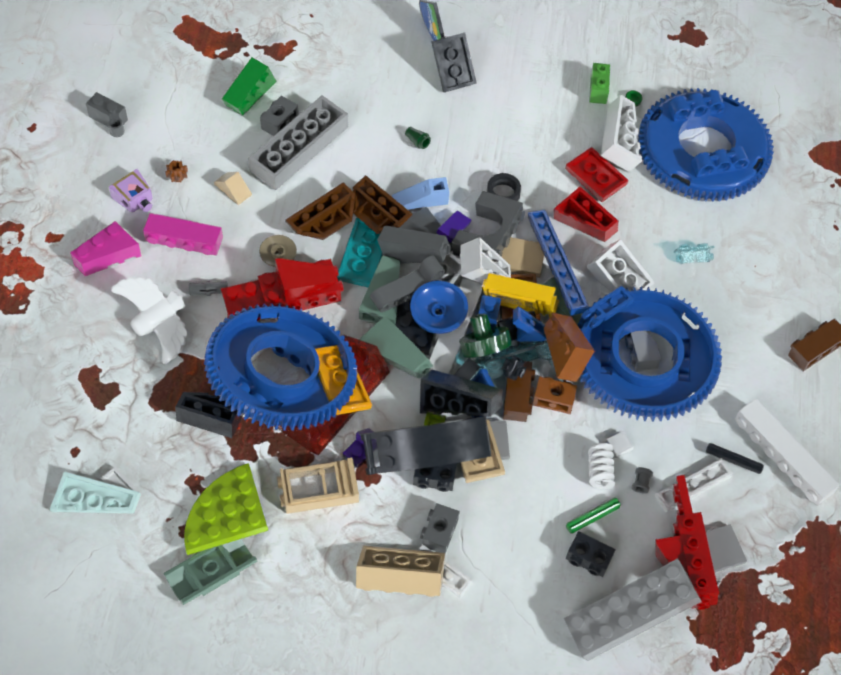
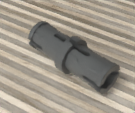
[189,281,228,296]

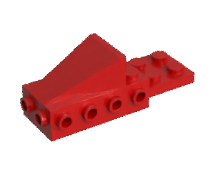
[221,258,344,319]
[655,475,719,610]

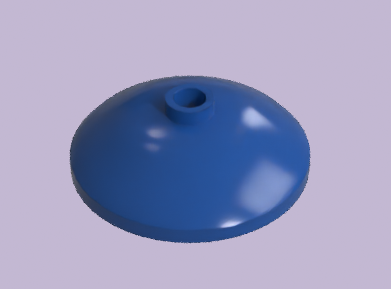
[410,281,468,334]

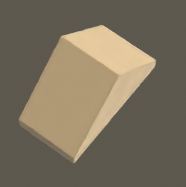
[214,172,252,205]

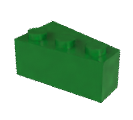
[222,57,277,116]

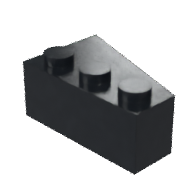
[175,392,244,438]

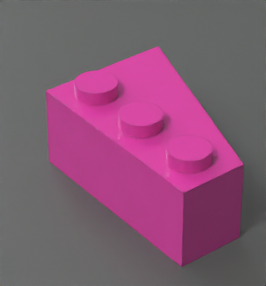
[70,221,141,276]

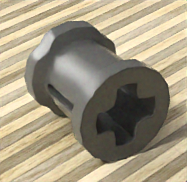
[632,467,653,494]

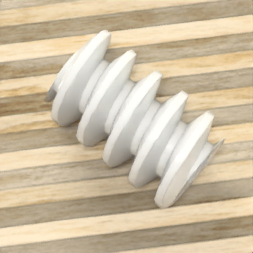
[588,443,615,489]

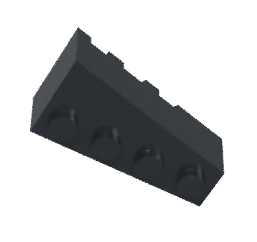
[420,369,503,417]

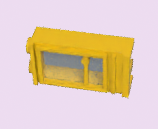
[482,273,559,317]

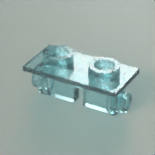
[674,243,714,264]

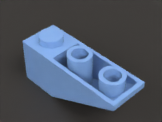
[392,177,449,210]

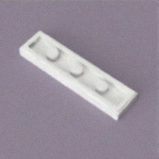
[655,458,733,512]

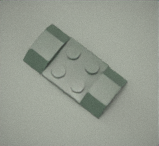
[164,539,258,605]

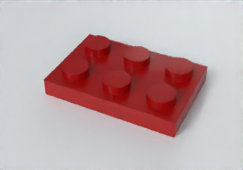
[565,147,629,202]

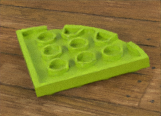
[184,463,268,555]

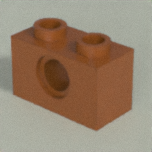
[533,376,578,415]

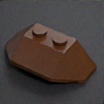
[353,175,412,234]
[285,182,355,240]

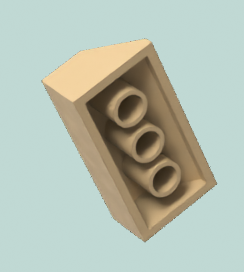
[356,546,445,597]

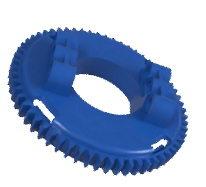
[638,88,774,202]
[577,286,722,422]
[204,303,357,430]

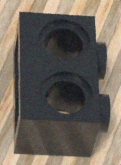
[413,463,457,492]
[566,531,616,577]

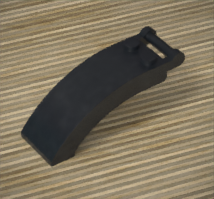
[360,416,492,475]

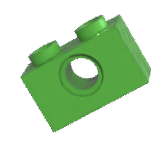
[589,63,610,104]

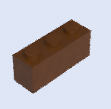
[788,318,841,372]
[503,361,535,422]

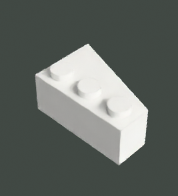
[460,237,511,284]

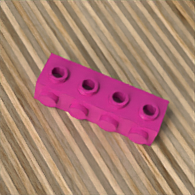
[143,213,223,256]

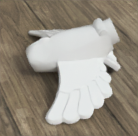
[111,276,189,364]

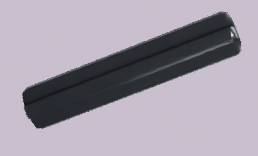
[706,443,764,474]

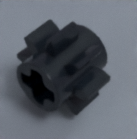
[502,356,527,380]

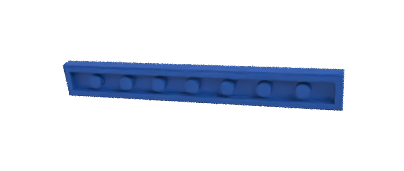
[528,210,589,315]

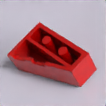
[554,187,619,242]

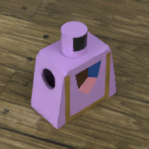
[109,169,153,212]

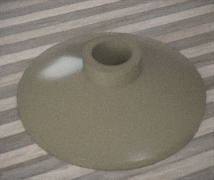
[259,235,297,267]

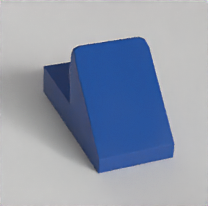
[513,306,547,342]

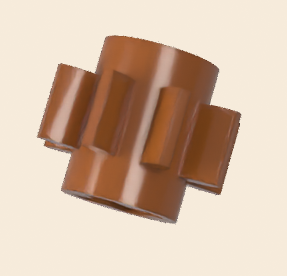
[165,160,188,183]

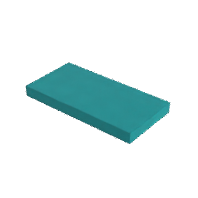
[337,218,383,288]

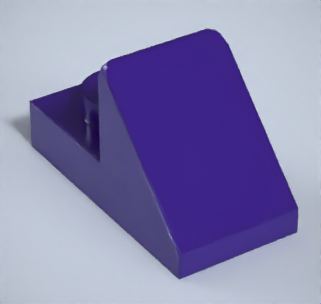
[343,428,377,468]

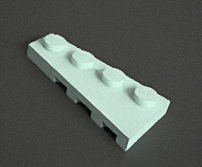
[50,472,141,513]

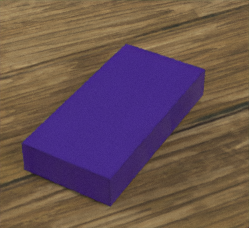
[436,210,472,243]

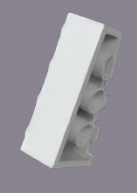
[601,95,642,172]

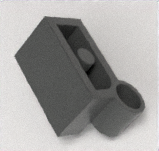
[86,92,128,137]

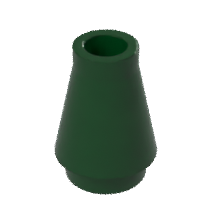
[405,126,431,149]

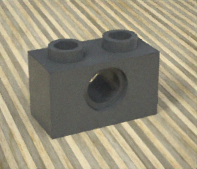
[260,95,299,136]
[420,503,460,554]

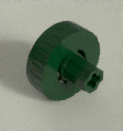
[459,313,512,358]

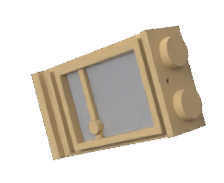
[277,458,359,514]

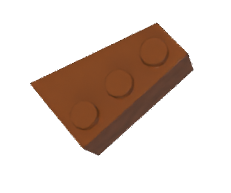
[544,313,595,382]

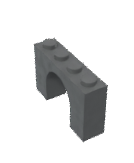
[452,191,525,257]

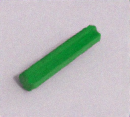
[566,498,621,533]

